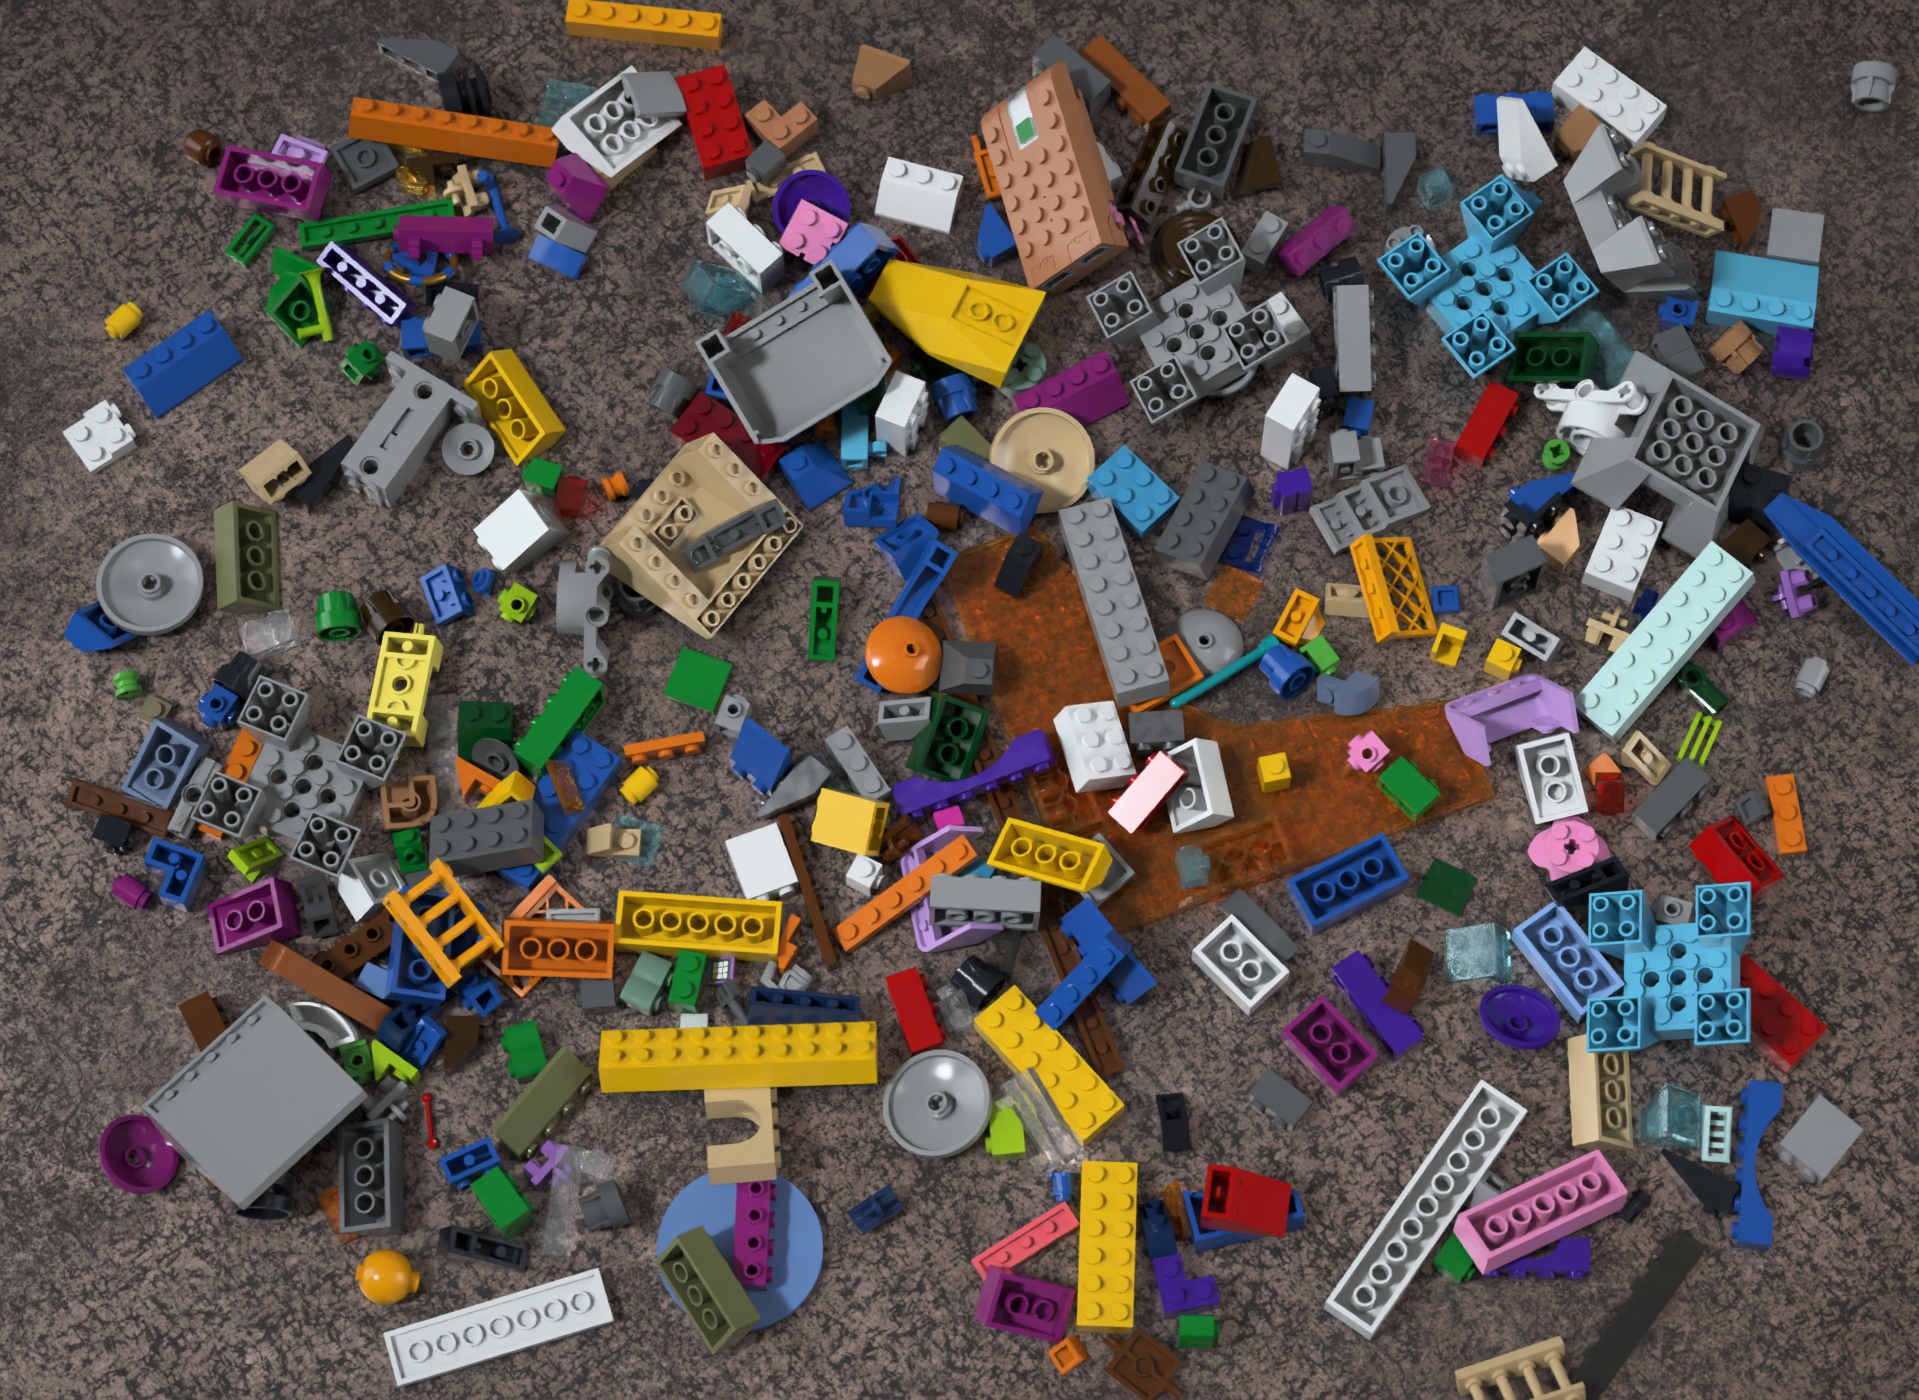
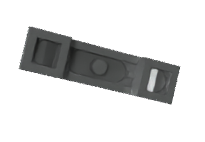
[682,499,789,573]

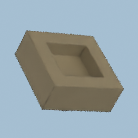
[136,694,174,726]

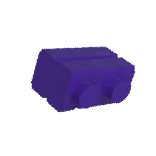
[1270,467,1313,516]

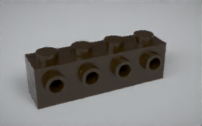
[1116,120,1188,226]

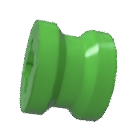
[1542,439,1570,471]
[112,670,143,701]

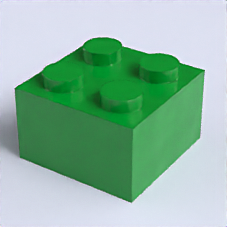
[470,1166,534,1240]

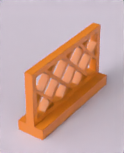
[477,874,583,999]

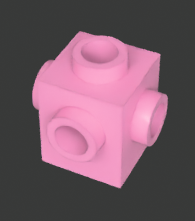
[1346,730,1390,772]

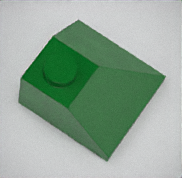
[265,271,334,348]

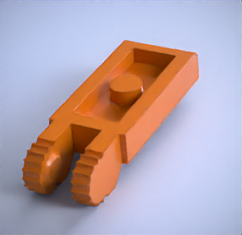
[971,135,1002,202]

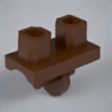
[879,814,924,863]

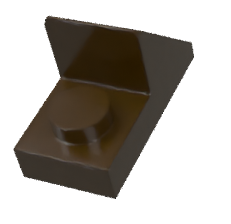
[406,152,461,193]

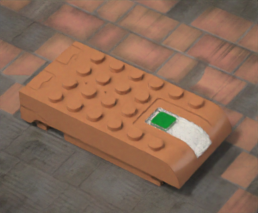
[981,61,1129,295]

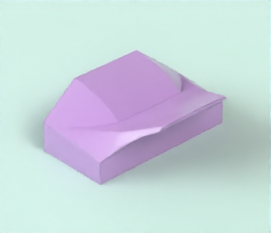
[272,134,329,165]

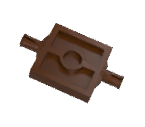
[1102,1327,1185,1400]

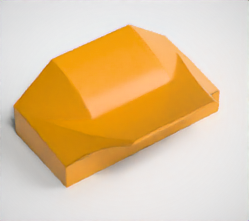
[1272,588,1325,647]

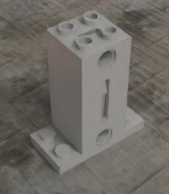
[341,350,483,509]

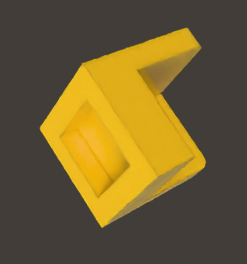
[1429,622,1467,668]

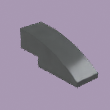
[1218,889,1299,964]

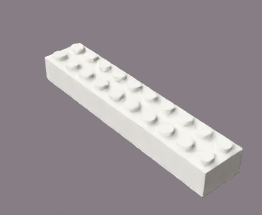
[1324,1079,1527,1340]

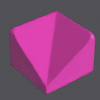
[933,805,965,831]

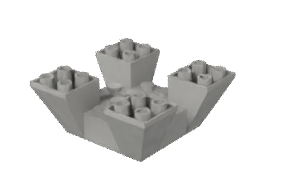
[1563,123,1704,302]
[1086,217,1291,425]
[1570,350,1769,558]
[190,675,408,879]

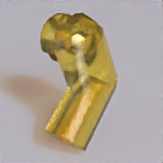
[396,166,430,196]

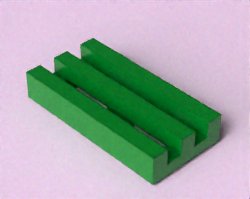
[224,213,277,269]

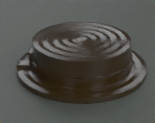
[1150,211,1241,290]

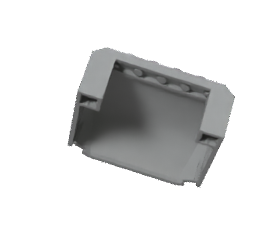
[695,259,893,445]

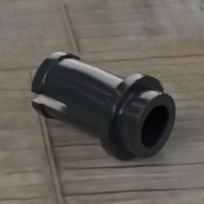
[1618,1188,1652,1225]

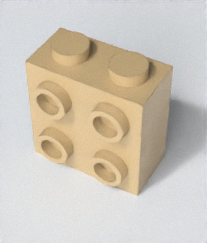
[238,439,312,505]

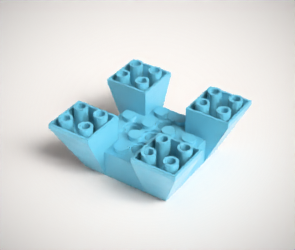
[1377,174,1599,379]
[1586,882,1751,1053]

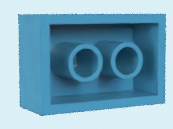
[1086,445,1180,543]

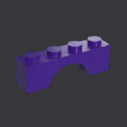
[1476,1237,1590,1281]

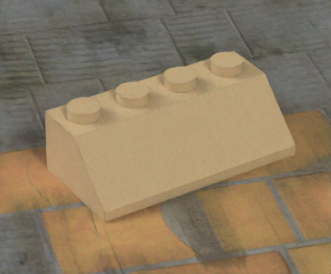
[1567,1034,1634,1150]

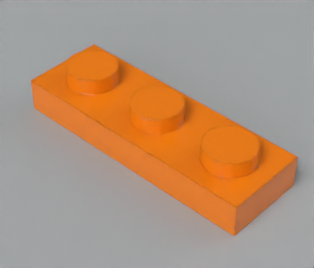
[623,731,706,765]
[1765,774,1807,857]

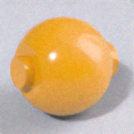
[355,1249,420,1305]

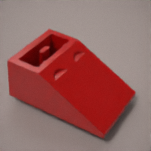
[1201,1164,1292,1238]

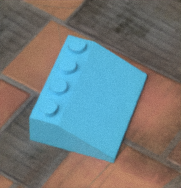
[1704,250,1819,335]

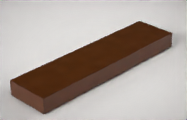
[66,778,175,838]

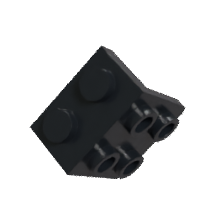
[1498,491,1563,539]

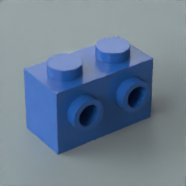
[438,1136,503,1191]

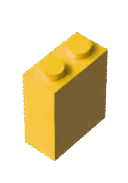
[811,788,890,856]

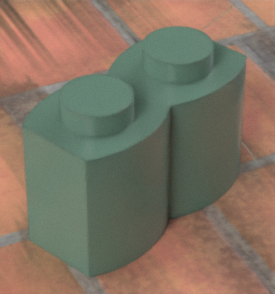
[619,950,674,1016]

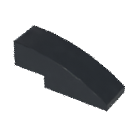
[292,434,354,513]

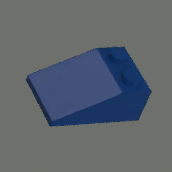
[730,717,792,797]

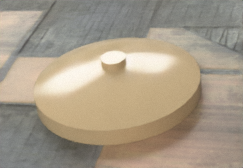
[989,407,1095,514]

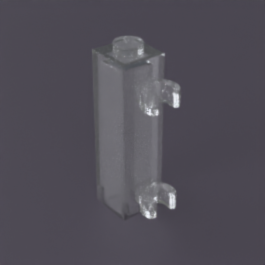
[995,1066,1084,1171]

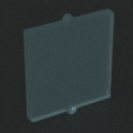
[609,814,664,869]

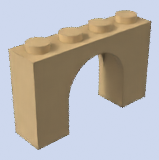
[704,1087,782,1185]

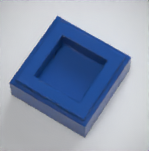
[1431,585,1460,614]

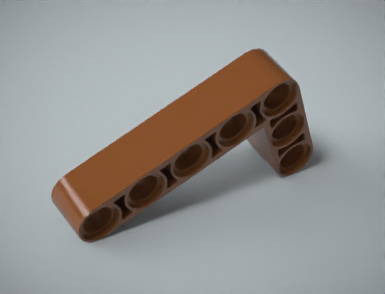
[258,940,394,1032]

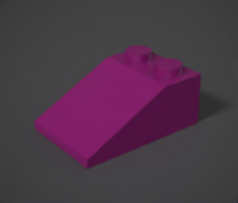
[207,876,301,956]
[974,1264,1076,1343]

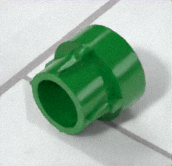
[315,591,362,641]

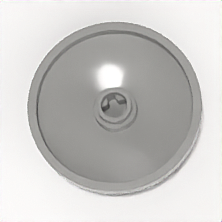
[96,533,204,636]
[883,1050,992,1159]

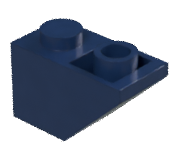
[1136,1199,1178,1262]

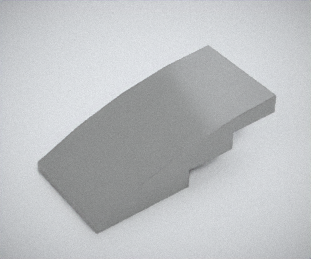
[1309,464,1431,555]

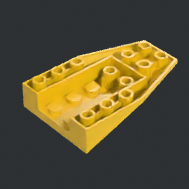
[867,259,1047,388]

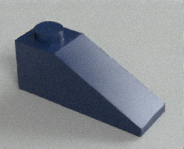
[376,987,457,1054]

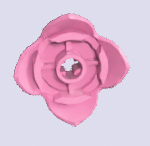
[1527,815,1611,881]

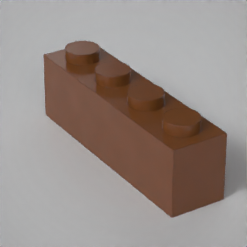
[1078,34,1171,132]

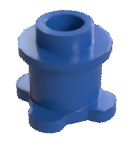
[1047,1172,1080,1202]

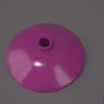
[98,1114,179,1194]

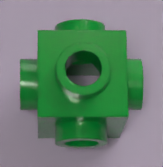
[339,339,385,386]

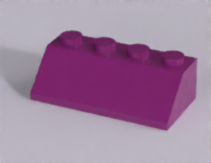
[1012,350,1130,428]

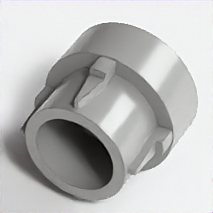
[1850,61,1897,112]

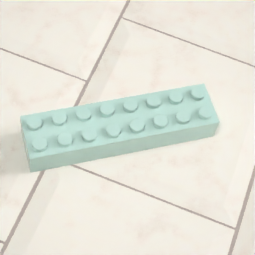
[1574,541,1756,744]

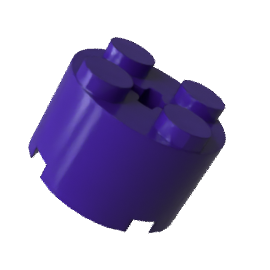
[1771,325,1815,381]

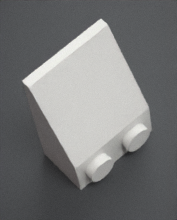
[1497,96,1558,182]
[1512,732,1588,824]

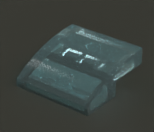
[537,79,599,127]

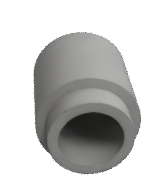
[1794,656,1830,698]

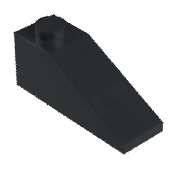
[1544,856,1629,907]
[1658,1148,1739,1220]
[435,1225,529,1272]

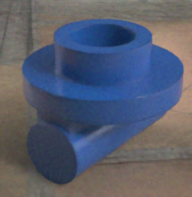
[472,567,498,598]

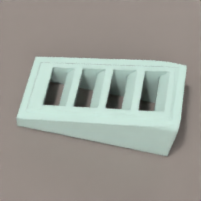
[1701,1105,1733,1163]

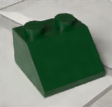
[457,701,516,763]

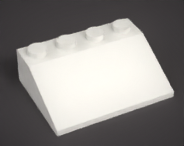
[551,65,682,178]

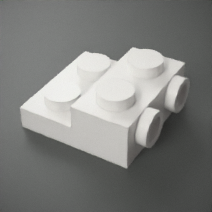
[63,400,136,475]

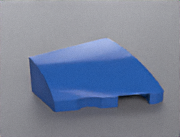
[843,477,902,528]

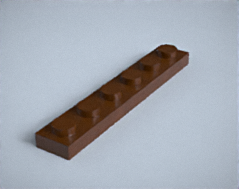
[778,813,841,973]

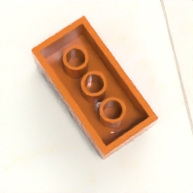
[500,917,615,979]

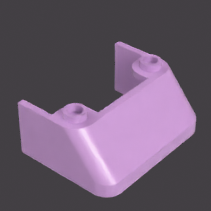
[1444,674,1579,767]
[901,825,1004,952]

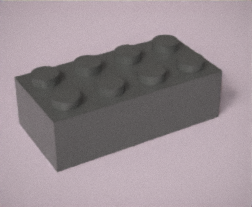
[1174,82,1258,200]
[1154,461,1255,581]
[429,799,544,877]

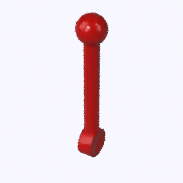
[421,1093,438,1150]

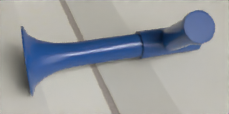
[477,171,520,244]

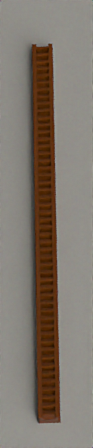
[917,592,1125,1081]

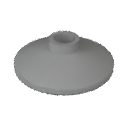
[442,423,495,476]

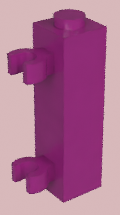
[394,215,493,260]

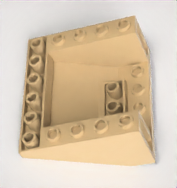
[597,432,804,639]

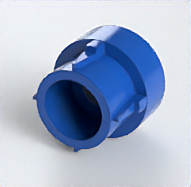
[929,373,978,424]
[1259,643,1315,700]

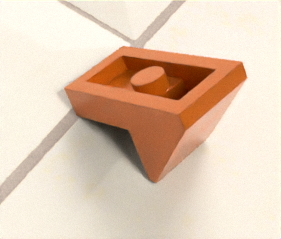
[455,757,501,804]

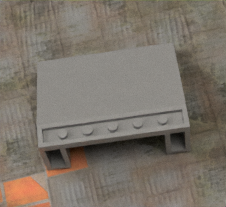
[141,995,368,1210]

